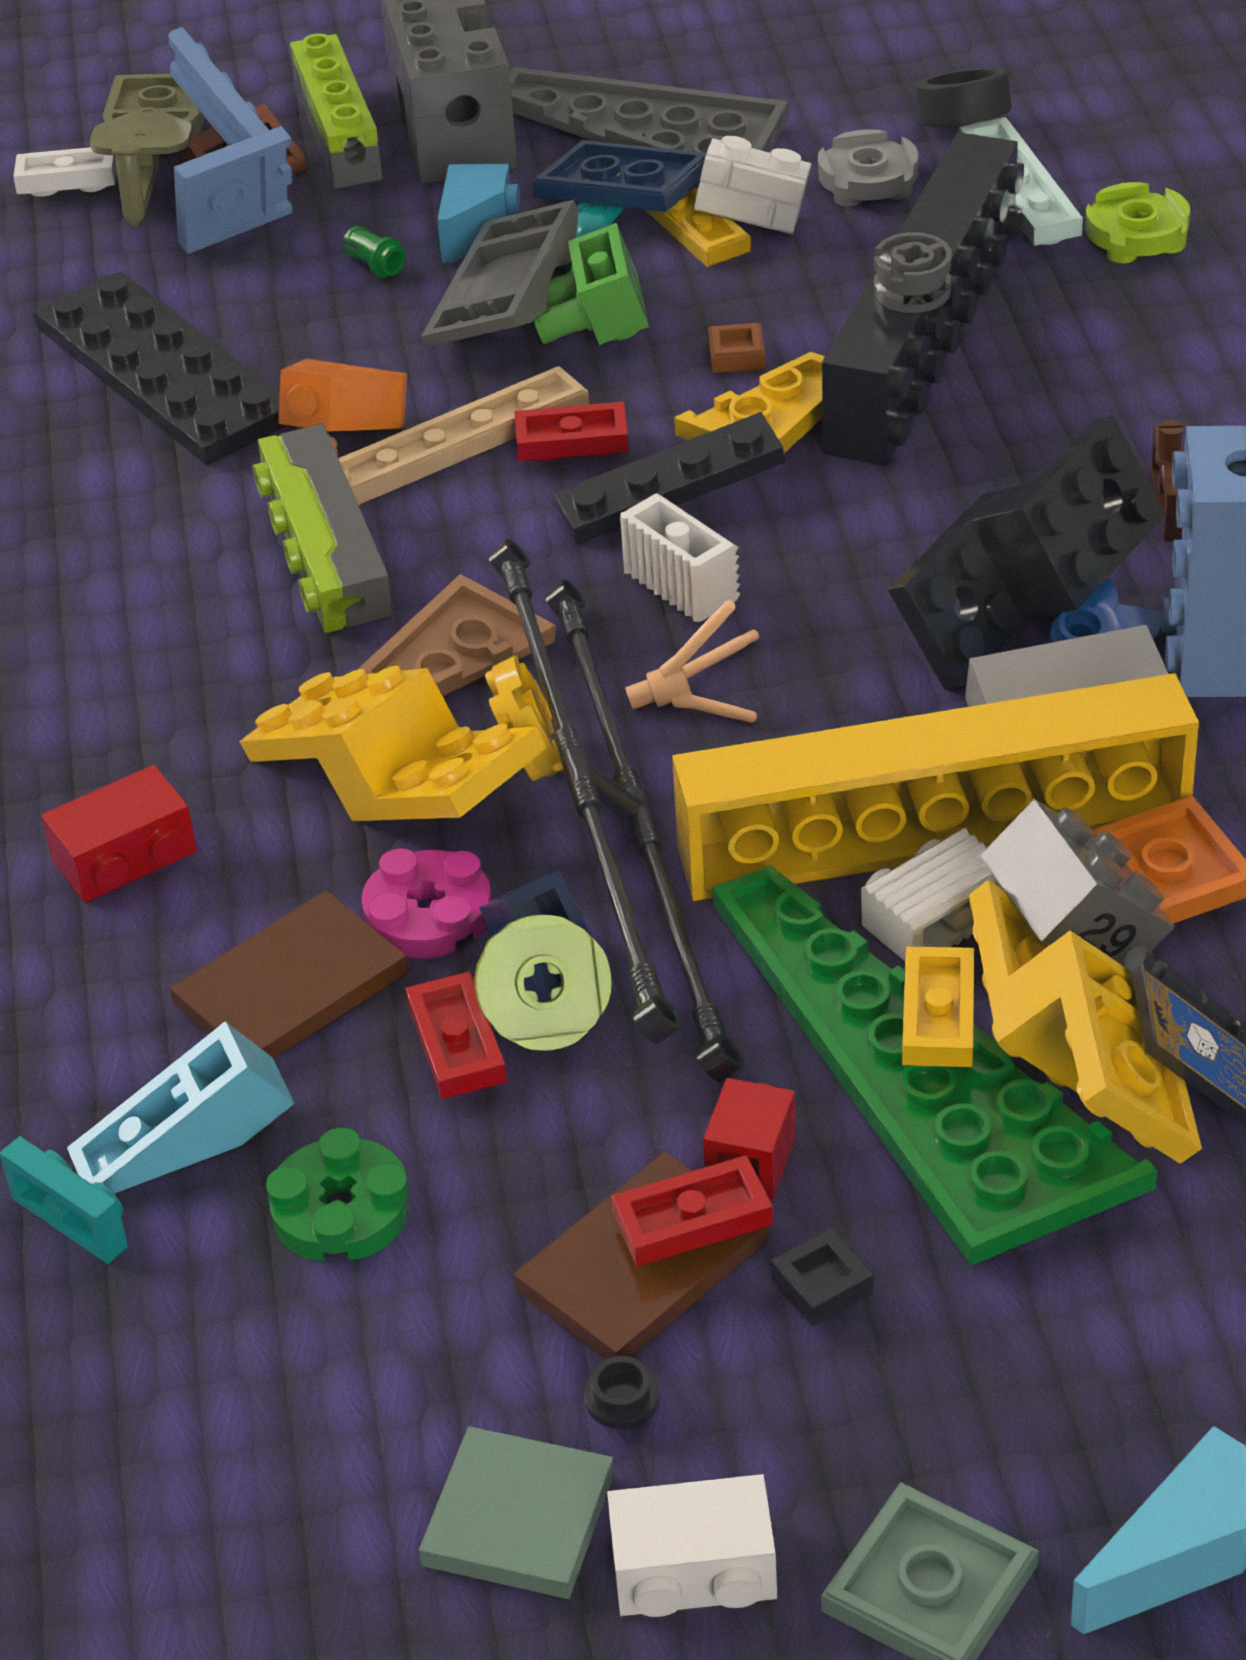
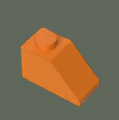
[278,359,407,431]

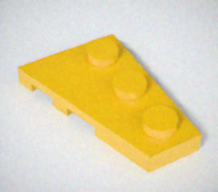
[674,352,825,453]

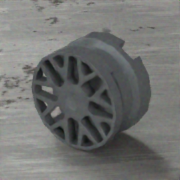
[874,232,952,313]

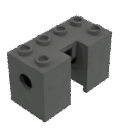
[380,0,518,184]

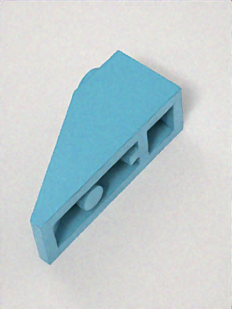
[67,1021,295,1194]
[1071,1426,1246,1634]

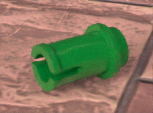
[342,226,406,278]

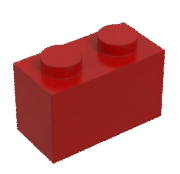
[41,765,197,903]

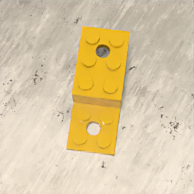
[239,665,547,821]
[969,880,1202,1164]

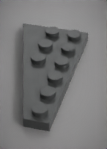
[509,67,789,153]

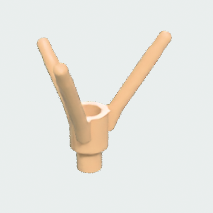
[625,600,759,723]

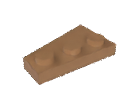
[357,574,556,696]

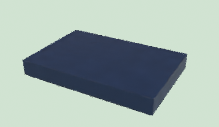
[532,140,706,212]

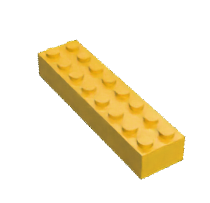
[672,673,1199,901]

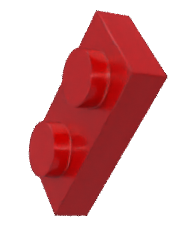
[514,402,629,461]
[405,971,507,1100]
[611,1155,773,1267]

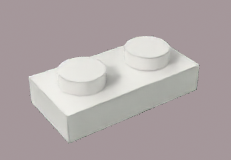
[13,147,117,197]

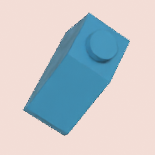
[437,164,520,263]

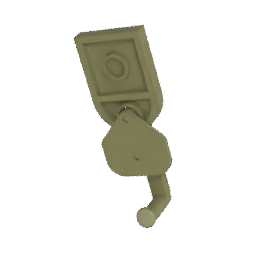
[90,74,205,228]

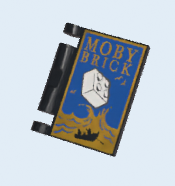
[1124,946,1246,1125]

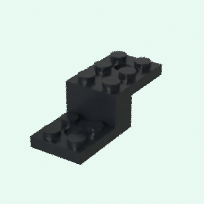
[887,415,1166,690]

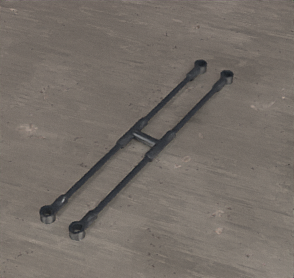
[489,539,744,1083]

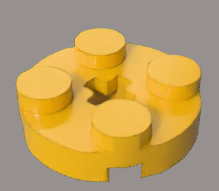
[485,655,564,782]

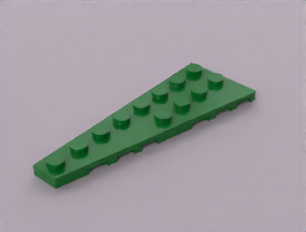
[712,865,1157,1266]

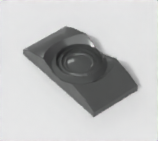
[421,200,579,347]

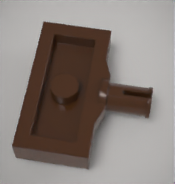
[1150,419,1185,541]

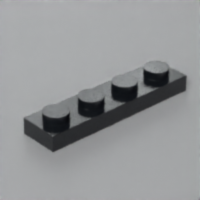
[554,412,786,544]

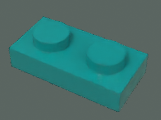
[0,1136,128,1264]

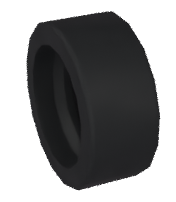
[915,67,1012,127]

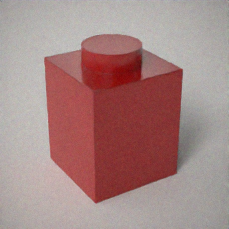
[703,1078,796,1199]

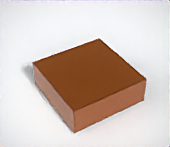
[708,323,766,373]

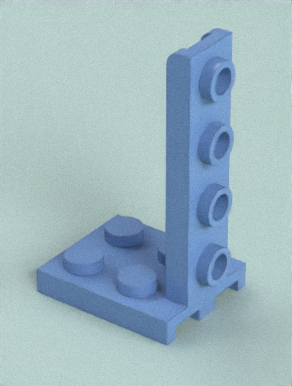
[168,27,292,254]

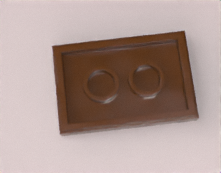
[170,890,409,1059]
[513,1151,769,1359]

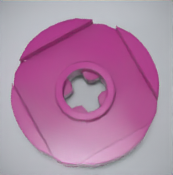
[362,848,492,959]

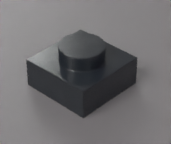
[771,1228,873,1326]

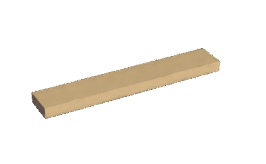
[338,366,589,505]

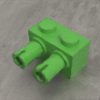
[534,223,649,345]

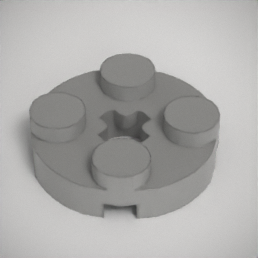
[818,129,918,207]

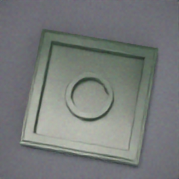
[418,1426,615,1600]
[821,1482,1038,1660]

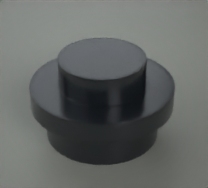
[584,1356,660,1429]

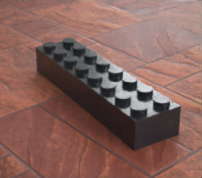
[822,132,1024,466]

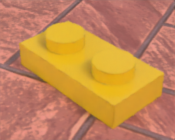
[902,946,974,1067]

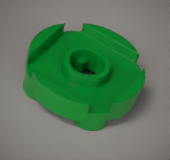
[266,1128,410,1262]

